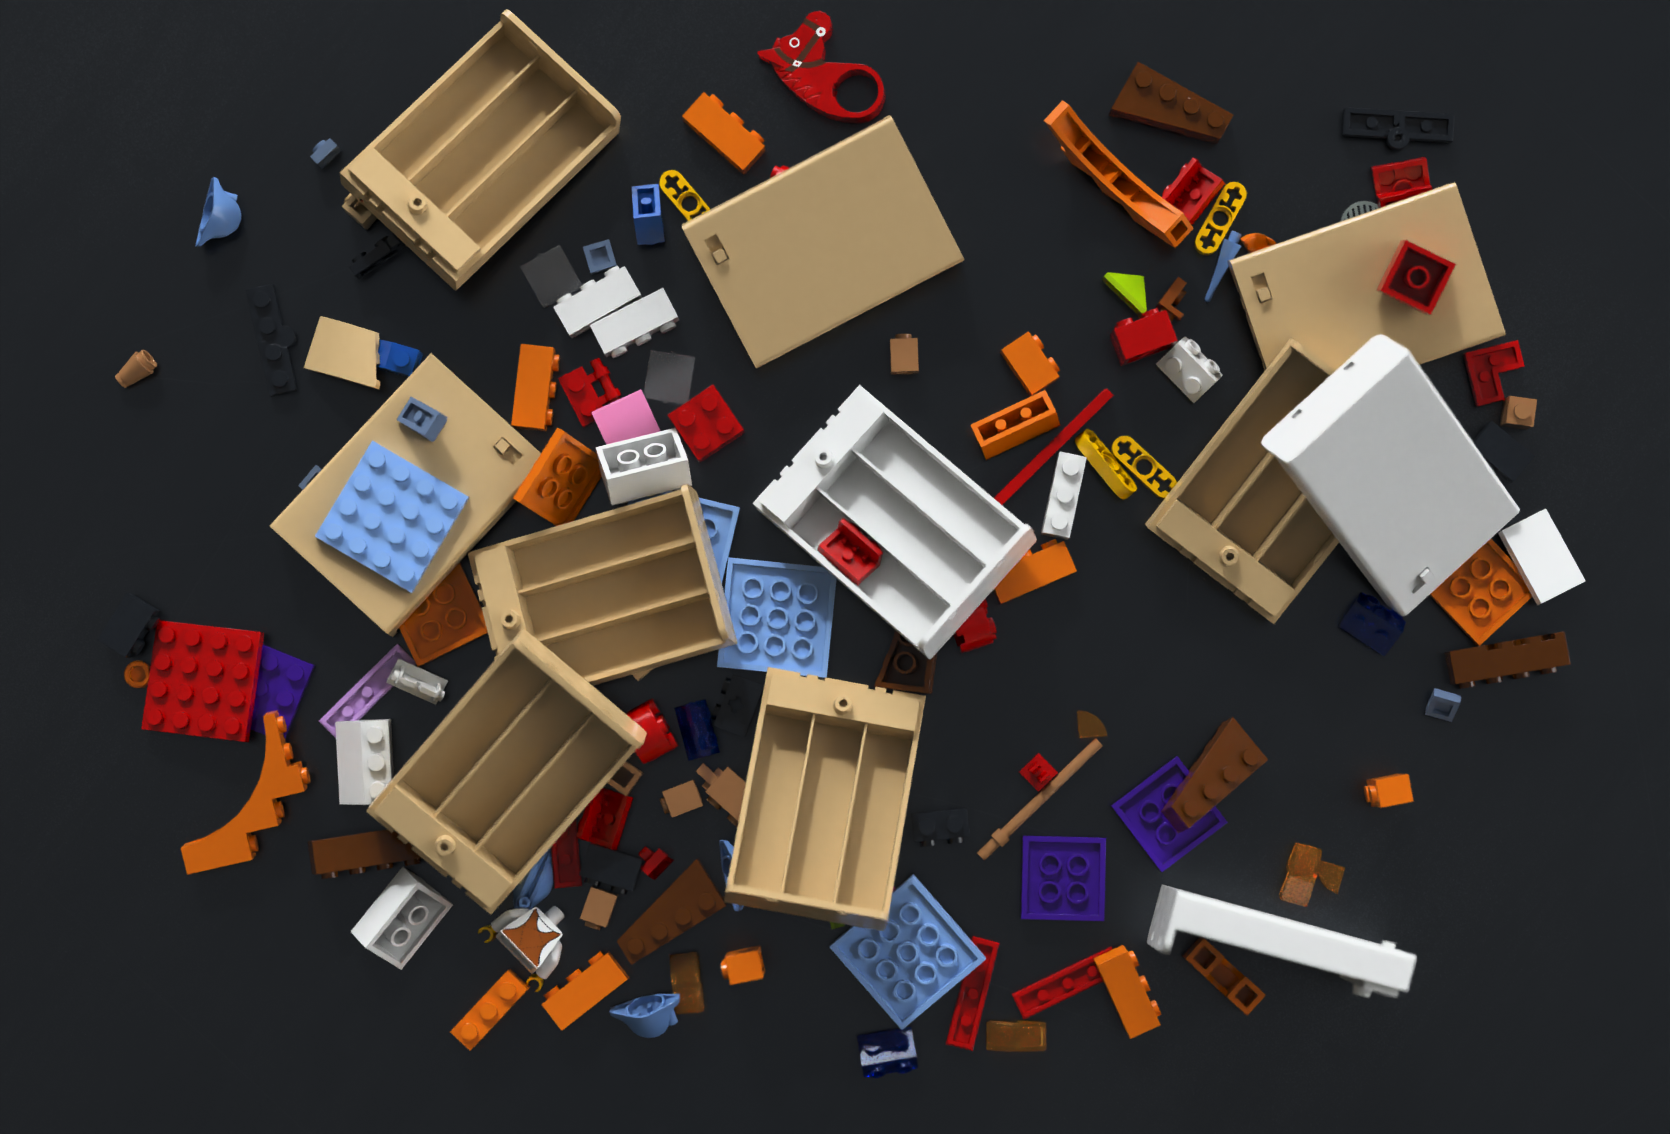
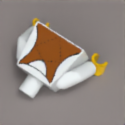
[478,906,565,992]

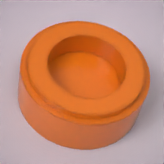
[124,661,150,688]

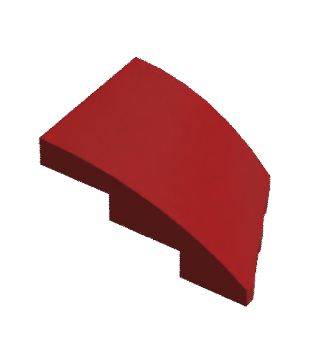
[1371,157,1432,208]

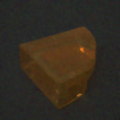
[1077,711,1107,738]
[1316,859,1345,894]

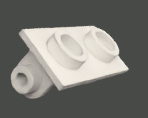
[386,658,448,705]

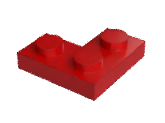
[1463,340,1525,407]

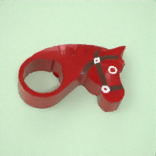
[757,11,885,123]

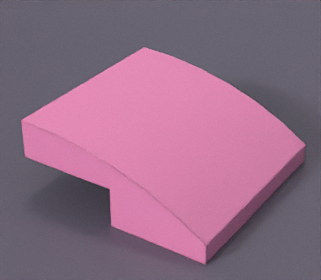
[591,390,660,445]

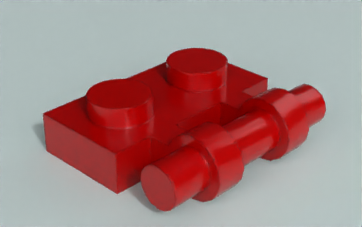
[558,358,622,428]

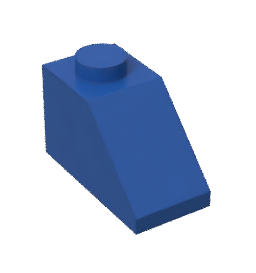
[632,184,665,245]
[376,339,423,378]

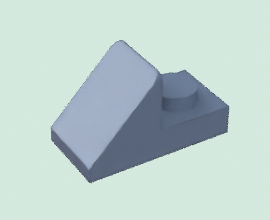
[396,397,447,442]

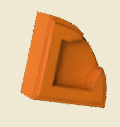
[1240,233,1277,253]

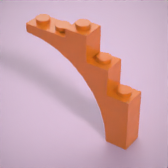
[1044,101,1194,248]
[181,710,311,875]

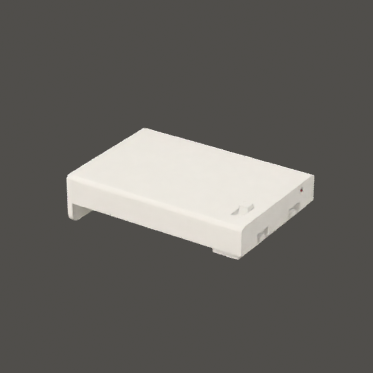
[1262,335,1520,616]
[753,385,1037,660]
[1147,884,1416,998]

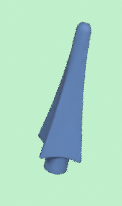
[1205,231,1242,302]

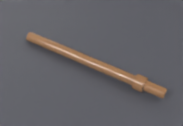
[977,738,1103,861]

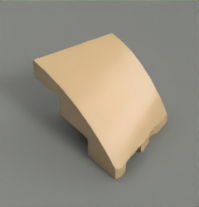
[304,316,380,389]

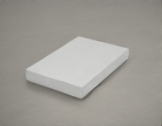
[1498,509,1585,606]

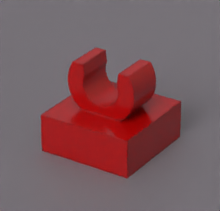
[1019,753,1058,792]
[638,846,674,880]

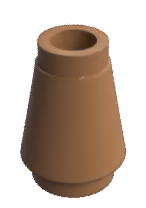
[115,350,157,388]

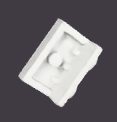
[1156,337,1223,403]

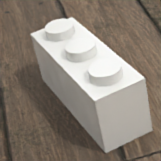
[553,266,642,339]
[590,288,679,358]
[1041,452,1087,540]

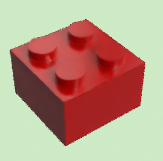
[1376,240,1456,315]
[1110,308,1178,366]
[668,385,745,463]

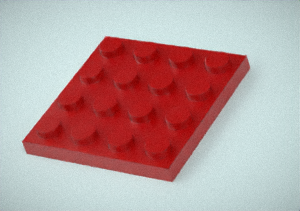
[141,620,264,743]

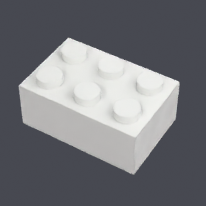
[596,428,692,505]

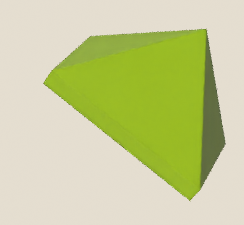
[1102,272,1147,317]

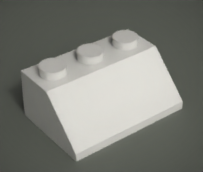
[335,719,394,805]
[351,867,453,970]

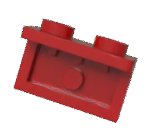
[1162,157,1225,225]
[817,518,883,586]
[576,788,633,850]

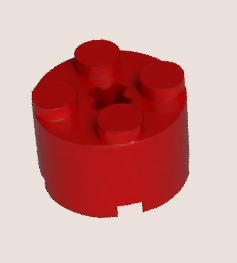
[953,598,997,654]
[625,698,679,764]

